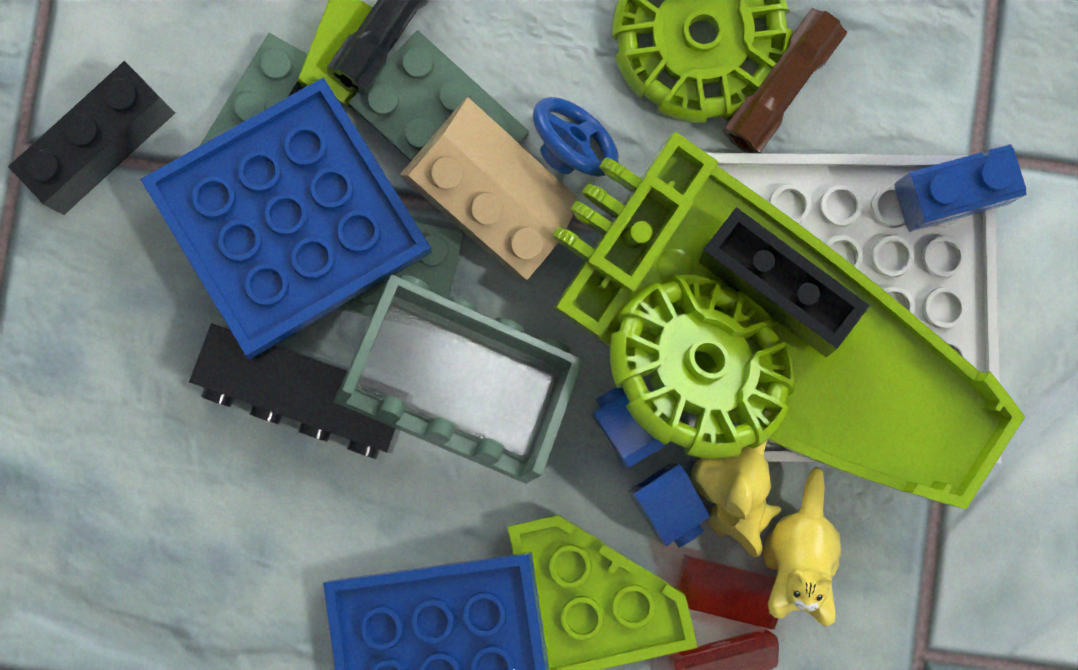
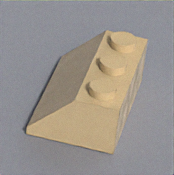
[399,97,580,280]

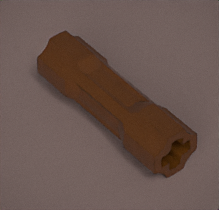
[722,8,848,153]

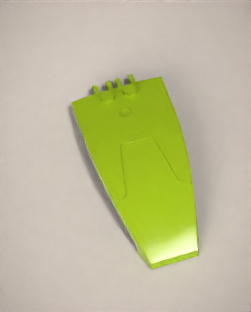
[552,131,1025,509]

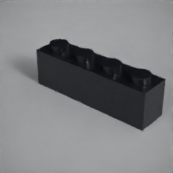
[189,323,413,459]

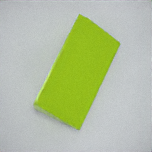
[298,0,373,107]

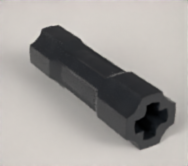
[327,0,429,96]

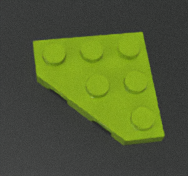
[507,514,698,670]

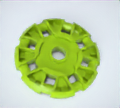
[612,0,793,123]
[610,274,795,459]

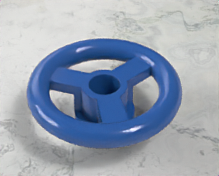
[533,97,619,177]

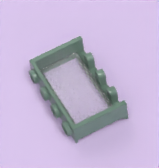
[333,274,584,484]

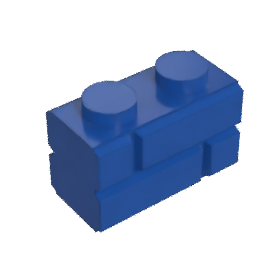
[894,144,1027,232]

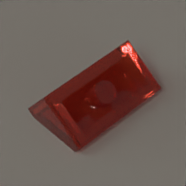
[676,554,778,630]
[668,628,779,670]

